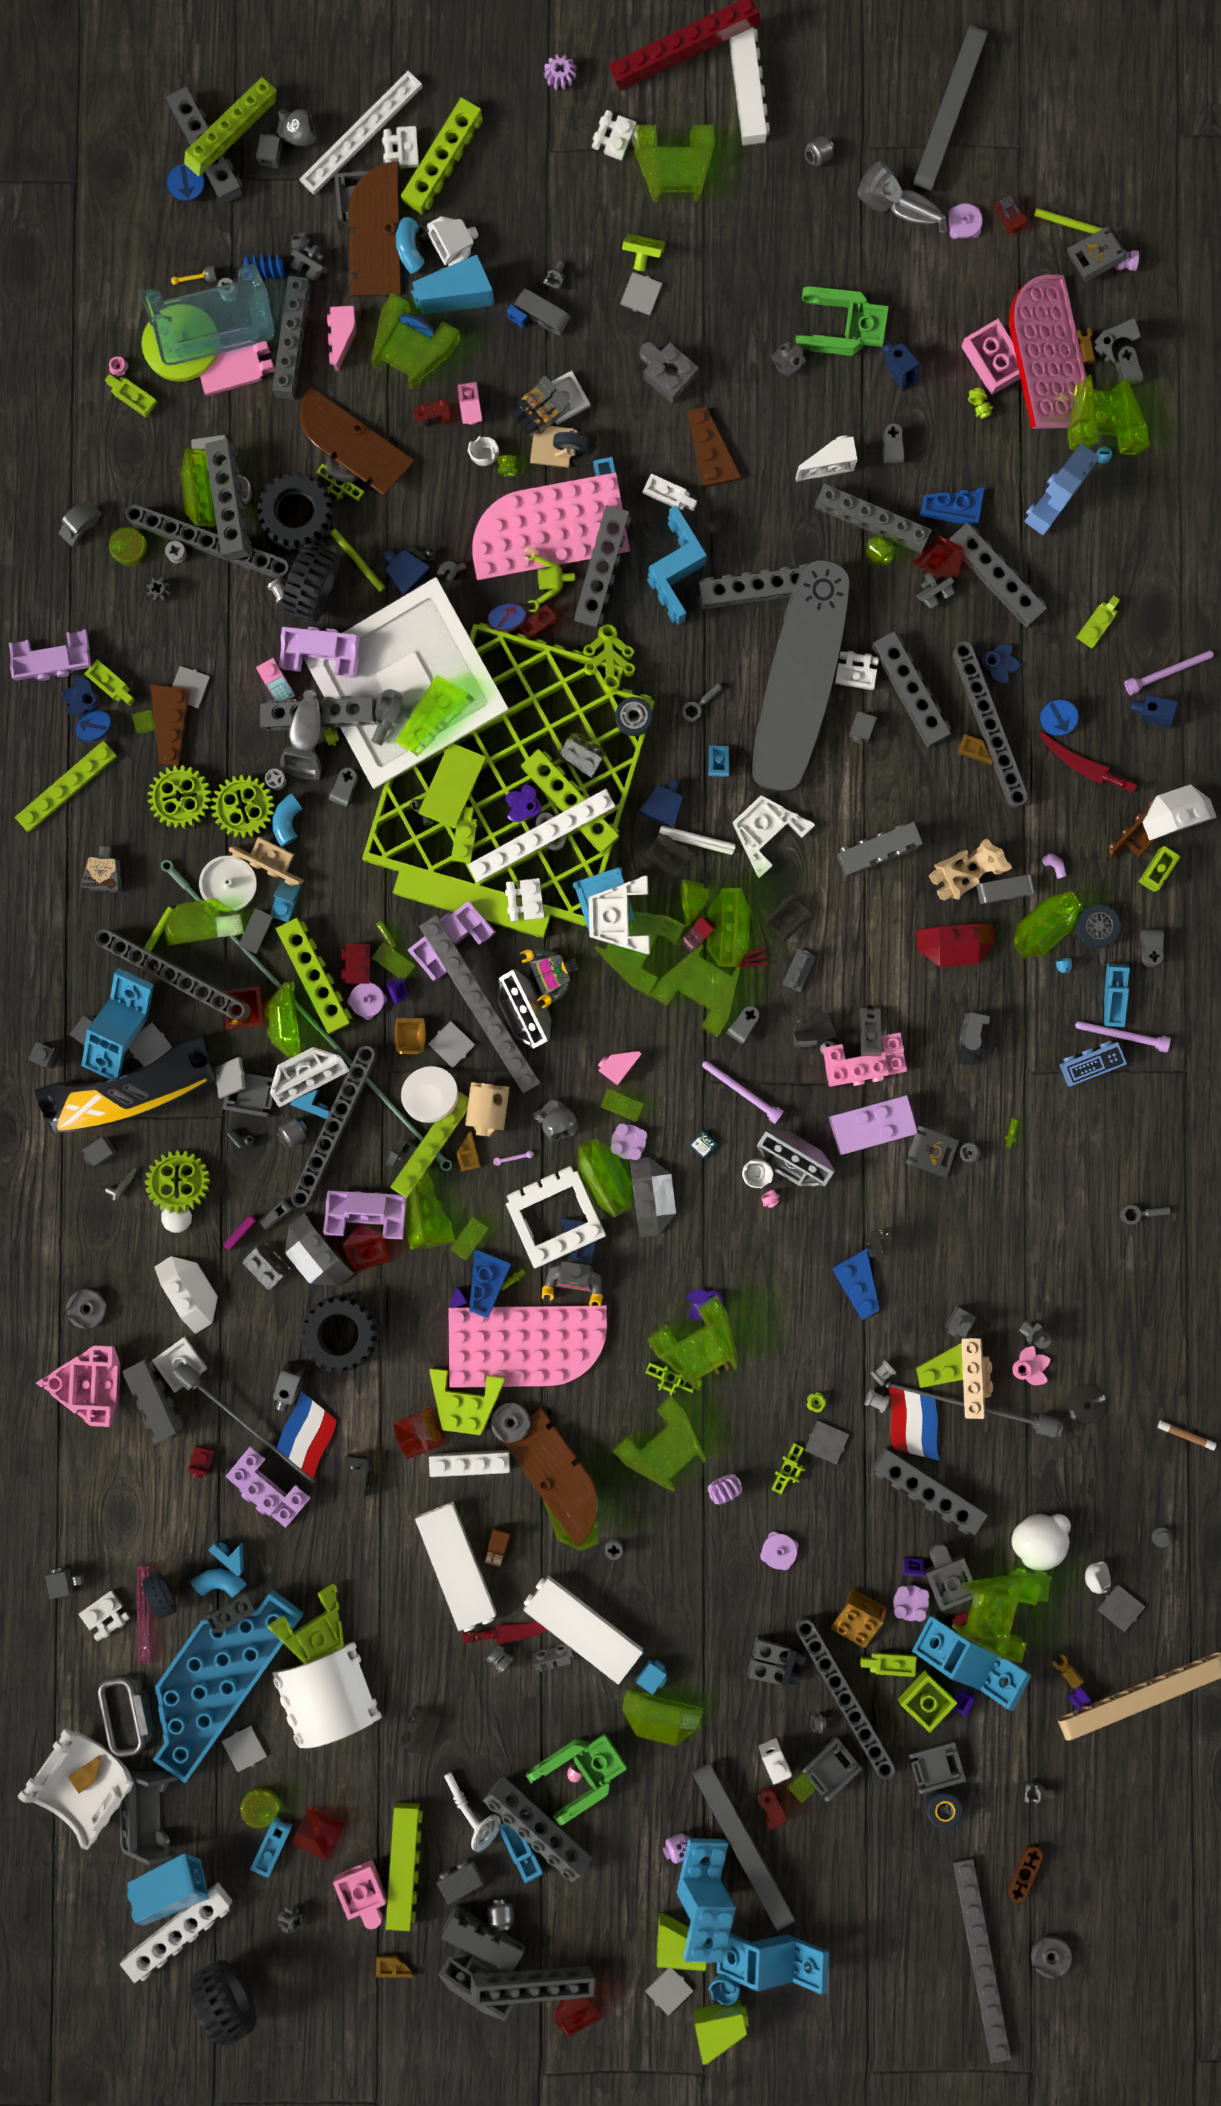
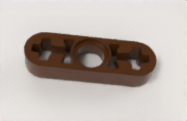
[1007,1845,1043,1903]

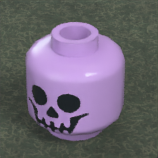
[663,1833,690,1863]

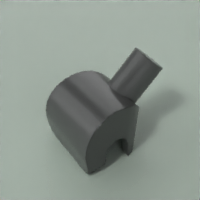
[543,261,565,290]
[436,561,466,581]
[1025,1782,1054,1803]

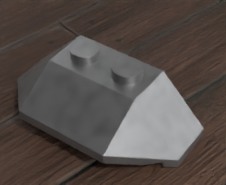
[498,969,551,1049]
[757,1130,835,1186]
[630,1157,676,1237]
[285,1213,354,1286]
[438,1952,514,2021]

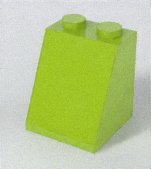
[657,1913,710,1971]
[694,2000,749,2065]

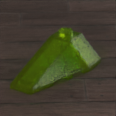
[680,880,709,928]
[406,1171,455,1250]

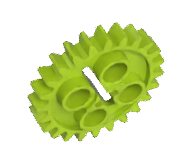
[148,765,212,829]
[211,775,275,839]
[145,1150,210,1214]

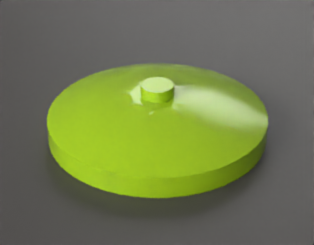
[142,304,220,381]

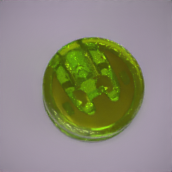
[109,527,148,566]
[241,1787,280,1828]

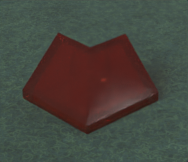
[912,536,964,577]
[222,986,269,1030]
[343,1224,392,1272]
[393,1407,444,1460]
[291,1807,344,1861]
[553,1998,604,2037]

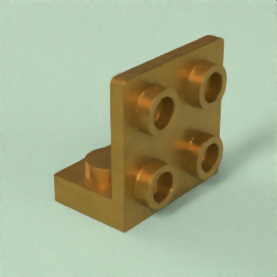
[831,1589,887,1648]

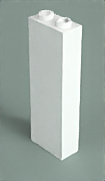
[415,1502,497,1632]
[524,1575,643,1685]

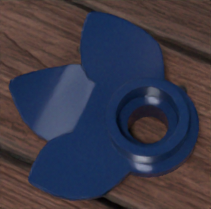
[982,644,1021,683]
[61,676,99,715]

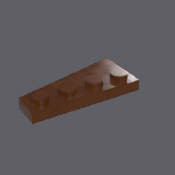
[687,407,741,488]
[150,684,190,767]

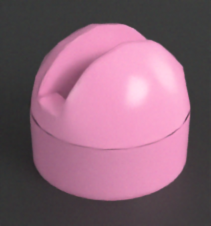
[567,1764,583,1782]

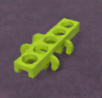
[316,464,364,502]
[645,1362,697,1395]
[771,1443,805,1494]

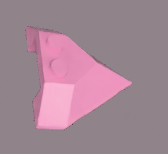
[36,1346,121,1427]

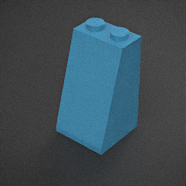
[411,255,494,314]
[127,1854,209,1926]

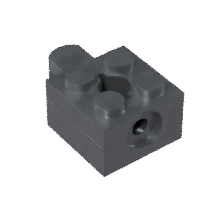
[640,342,699,404]
[924,1543,979,1611]

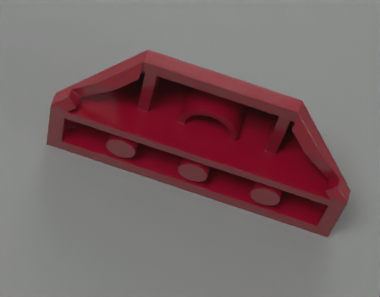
[916,924,996,967]

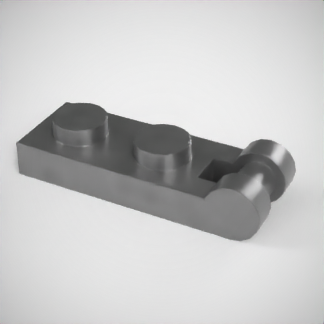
[860,1007,882,1057]

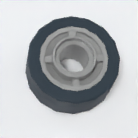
[616,697,652,736]

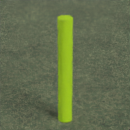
[139,907,175,959]

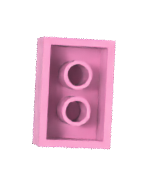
[961,319,1020,395]

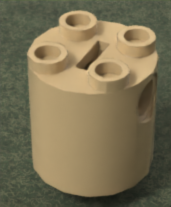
[465,1082,510,1137]

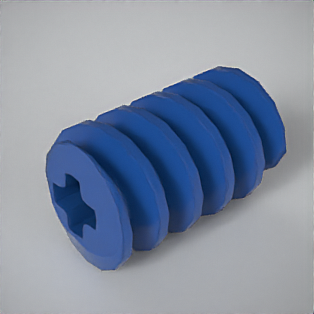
[243,253,285,280]

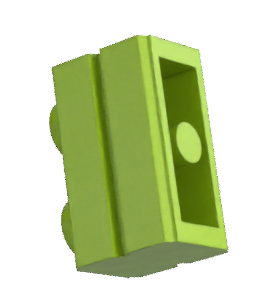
[1138,846,1180,892]

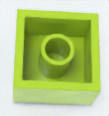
[898,1670,957,1732]

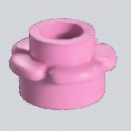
[109,357,128,376]
[761,1190,780,1208]

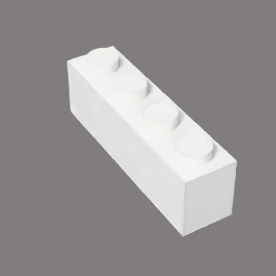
[429,1450,511,1477]

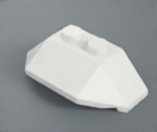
[1143,784,1217,841]
[270,1047,349,1107]
[155,1256,218,1334]

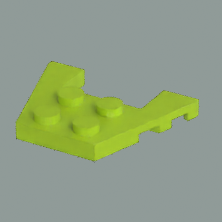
[430,1368,506,1435]
[268,1584,344,1664]

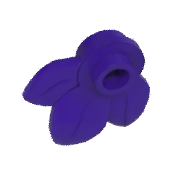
[506,784,542,822]
[686,1289,723,1326]

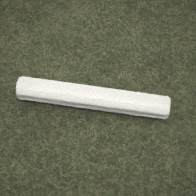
[659,826,735,855]

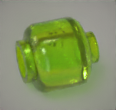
[866,535,895,565]

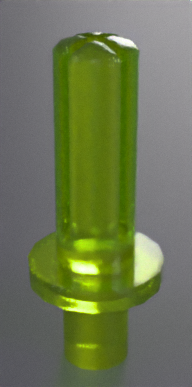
[376,921,396,948]
[1004,1119,1018,1148]
[501,1269,526,1291]

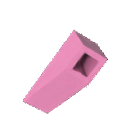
[327,306,357,371]

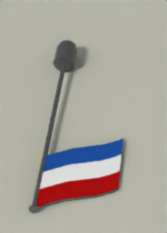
[172,1362,337,1484]
[885,1381,1063,1461]

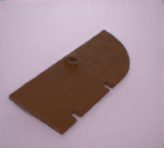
[349,161,401,296]
[300,387,414,495]
[503,1408,598,1547]

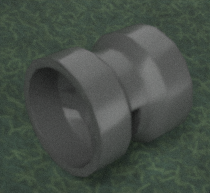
[486,1644,514,1673]

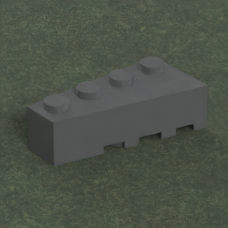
[837,822,923,877]
[122,1359,183,1444]
[441,1904,525,1972]

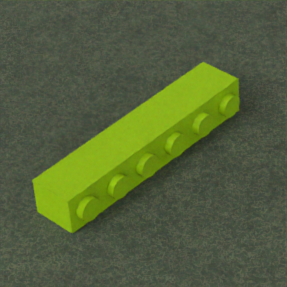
[386,1802,423,1931]

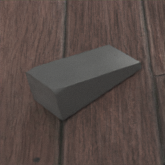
[238,909,273,954]
[794,1031,817,1047]

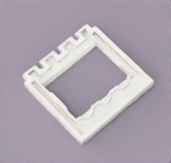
[506,1166,606,1269]

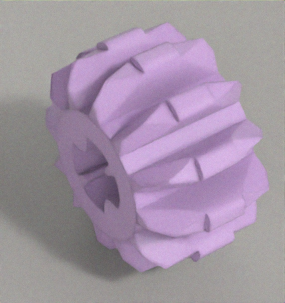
[544,54,577,90]
[708,1474,742,1504]

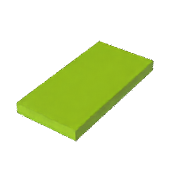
[419,743,486,828]

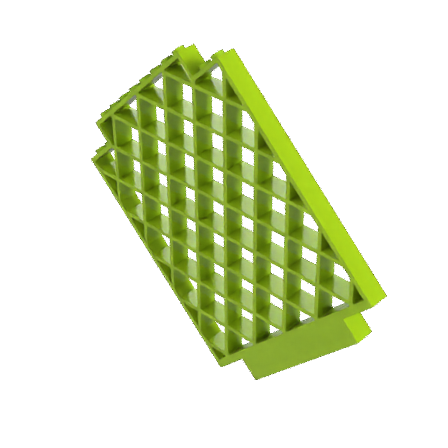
[362,623,655,939]

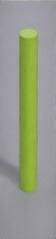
[1034,208,1103,234]
[330,529,386,592]

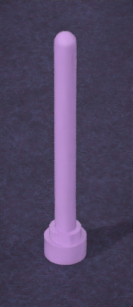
[1125,651,1214,695]
[1075,1021,1171,1053]
[702,1061,784,1124]

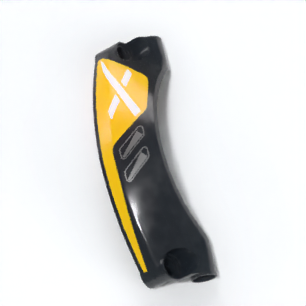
[35,1034,216,1134]

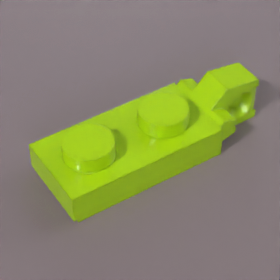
[105,374,158,418]
[1076,596,1120,649]
[84,659,135,706]
[451,807,477,864]
[860,1652,917,1677]

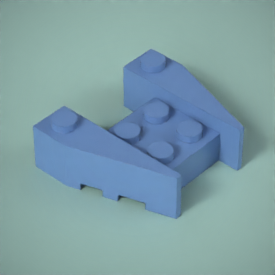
[1025,444,1100,535]

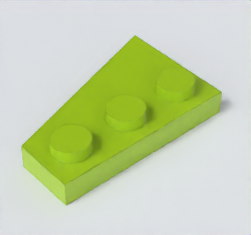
[916,1337,971,1388]

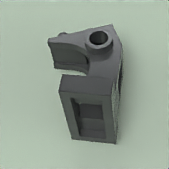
[1094,318,1141,363]

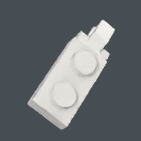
[643,474,697,511]

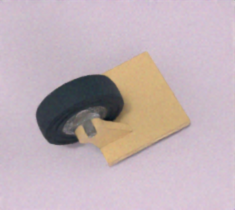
[530,426,588,468]

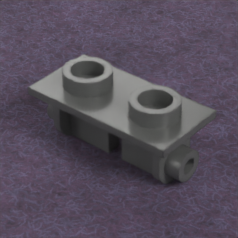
[782,949,816,992]
[532,1644,575,1672]

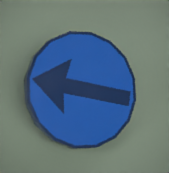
[166,163,205,202]
[399,313,435,338]
[1039,698,1079,736]
[75,711,112,743]

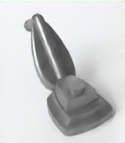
[857,161,948,233]
[280,690,321,780]

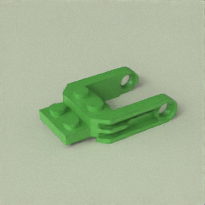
[795,287,888,356]
[525,1733,627,1826]

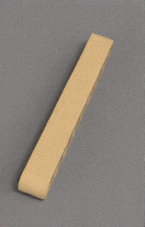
[1058,1653,1221,1740]

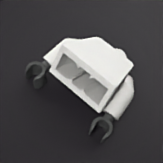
[418,216,478,271]

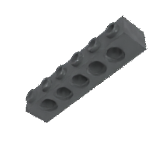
[166,87,243,205]
[272,276,311,400]
[205,438,251,561]
[814,484,931,553]
[573,505,631,627]
[947,523,1047,628]
[699,564,809,609]
[872,632,951,748]
[260,695,377,731]
[872,1448,988,1535]
[483,1777,592,1882]
[471,1966,595,2007]

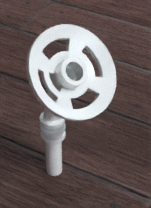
[444,1772,501,1852]

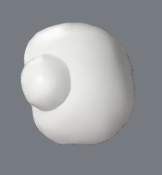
[1012,1514,1071,1571]

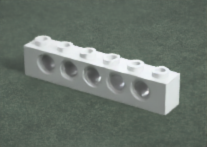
[120,1882,232,1983]

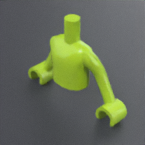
[524,548,575,612]

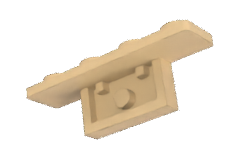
[228,837,304,886]
[962,1338,993,1419]

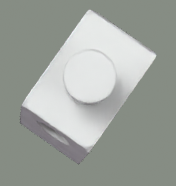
[758,1738,792,1784]

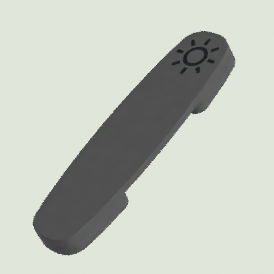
[752,561,849,792]

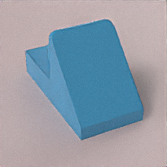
[708,745,729,777]
[270,880,301,922]
[290,1090,330,1119]
[208,1541,244,1576]

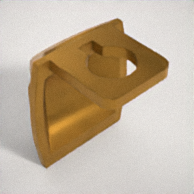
[395,1018,425,1054]

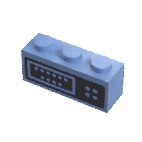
[1060,1040,1127,1086]

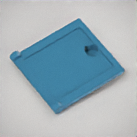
[573,867,636,933]

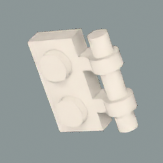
[592,110,636,160]
[382,126,419,168]
[835,650,879,690]
[505,878,544,922]
[79,1589,131,1641]

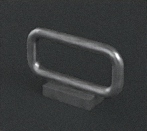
[98,1677,155,1757]

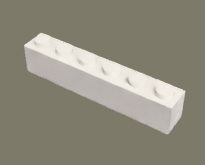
[729,27,770,145]

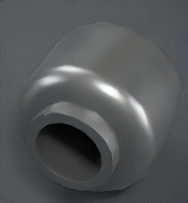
[805,136,834,166]
[277,1118,308,1147]
[487,1899,514,1931]

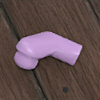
[1042,853,1067,879]

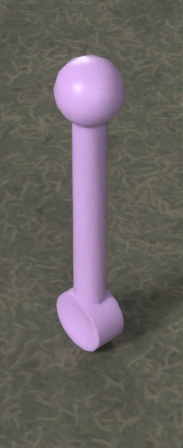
[493,1151,534,1165]

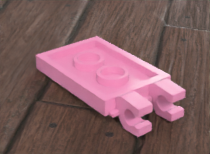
[200,341,275,396]

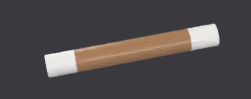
[1158,1421,1216,1450]

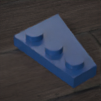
[920,488,984,526]
[832,1249,879,1320]
[469,1250,511,1319]

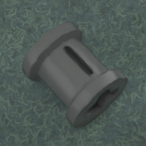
[605,1539,623,1560]

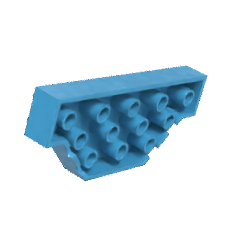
[153,1590,304,1783]

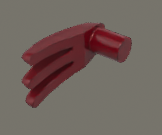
[734,947,768,968]

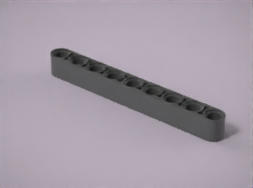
[913,25,988,191]
[125,505,291,580]
[953,641,1028,808]
[95,929,251,1020]
[291,1046,377,1207]
[796,1617,895,1779]
[692,1763,795,1931]

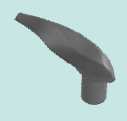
[105,1168,136,1200]

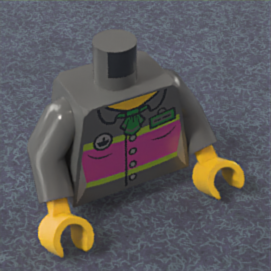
[520,949,579,1009]
[542,1262,603,1307]

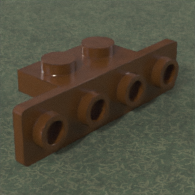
[1108,798,1157,859]

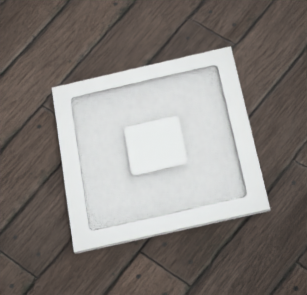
[303,577,509,789]

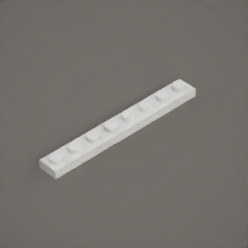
[300,71,422,195]
[468,789,616,882]

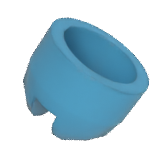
[1096,446,1112,464]
[1056,958,1072,973]

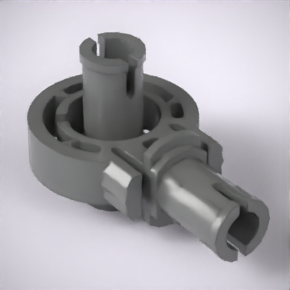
[371,689,412,746]

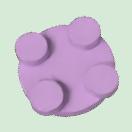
[948,204,982,239]
[348,981,387,1020]
[610,1124,647,1160]
[760,1531,798,1570]
[893,1585,929,1621]

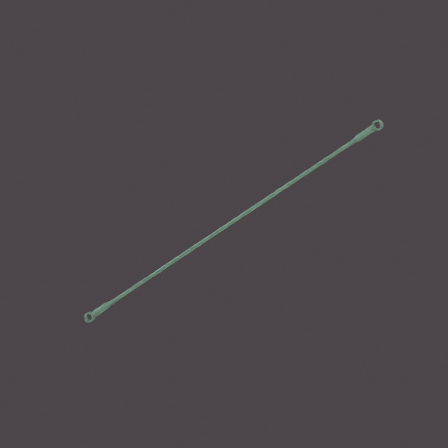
[161,860,453,1171]

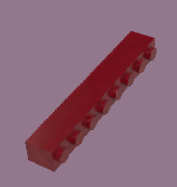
[609,0,761,91]

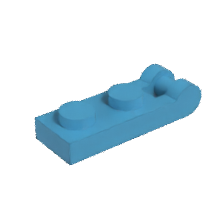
[250,1816,293,1878]

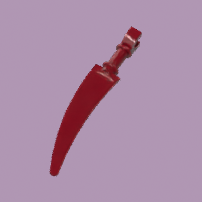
[1040,732,1137,793]
[463,1622,548,1644]

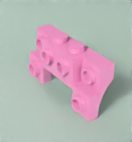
[822,1033,907,1087]

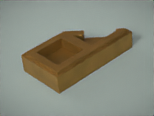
[957,734,993,765]
[457,1132,481,1172]
[68,1755,101,1794]
[376,1955,414,1978]

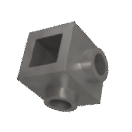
[771,341,806,376]

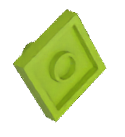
[622,234,666,271]

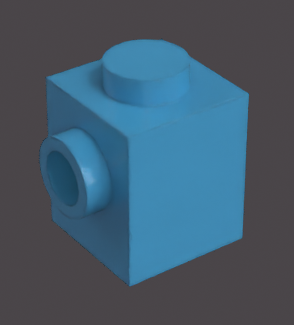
[636,1659,667,1695]

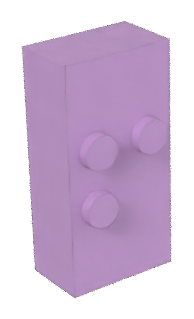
[829,1096,918,1155]

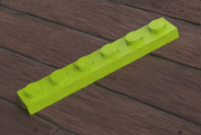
[15,741,118,833]
[390,1092,469,1198]

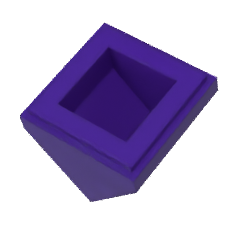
[386,978,409,1004]
[450,1288,468,1308]
[902,1558,925,1577]
[953,1689,975,1717]

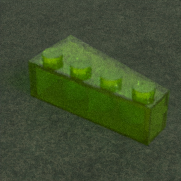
[395,675,475,757]

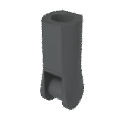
[259,1198,294,1230]

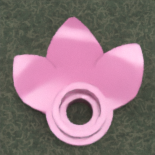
[1012,1346,1050,1385]

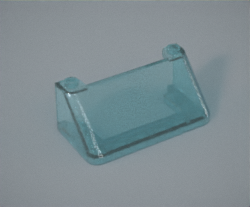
[141,264,275,366]

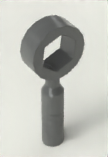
[682,683,723,722]
[1120,1205,1170,1225]

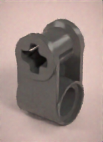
[1115,346,1143,388]
[883,423,904,463]
[329,768,358,807]
[1140,929,1164,968]
[726,1006,759,1044]

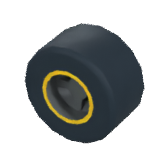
[925,1788,963,1829]

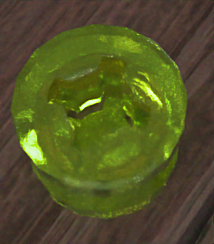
[497,455,517,476]

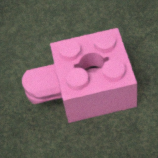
[333,1859,388,1929]

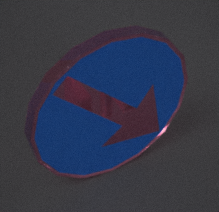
[488,603,526,632]

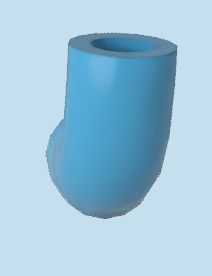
[396,217,425,274]
[273,793,302,847]
[191,1569,247,1598]

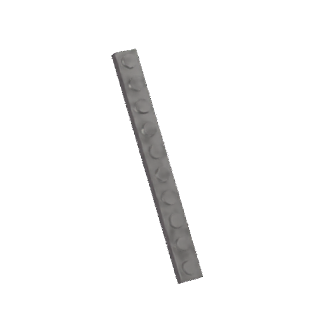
[419,915,540,1093]
[953,1857,1011,2063]

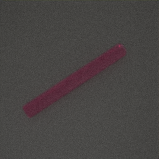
[137,1565,149,1666]

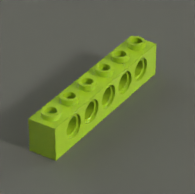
[184,77,277,176]
[401,98,483,215]
[521,749,619,854]
[276,918,352,1035]

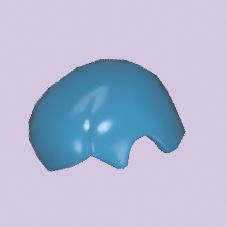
[709,1974,740,2005]

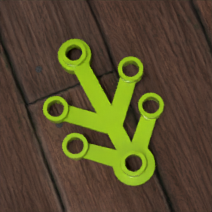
[583,625,635,693]

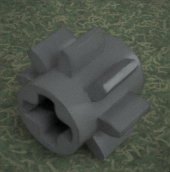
[146,577,171,603]
[278,1906,303,1934]

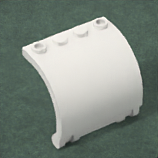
[273,1642,382,1748]
[18,1729,134,1850]

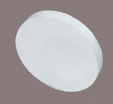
[199,856,257,913]
[401,1066,459,1123]

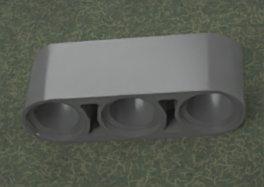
[513,289,571,335]
[976,874,1036,905]

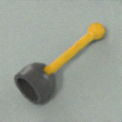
[171,265,218,285]

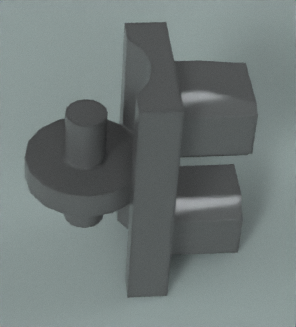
[291,245,329,281]
[916,573,954,608]
[1019,1321,1051,1349]

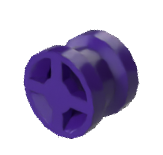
[1066,1687,1092,1711]

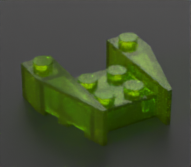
[633,124,715,202]
[371,293,460,389]
[1067,375,1150,455]
[594,911,686,997]
[650,945,740,1037]
[647,1295,739,1391]
[613,1395,707,1492]
[952,1575,1041,1663]

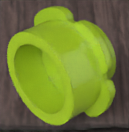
[968,388,987,406]
[975,402,994,419]
[324,728,339,746]
[807,1393,826,1412]

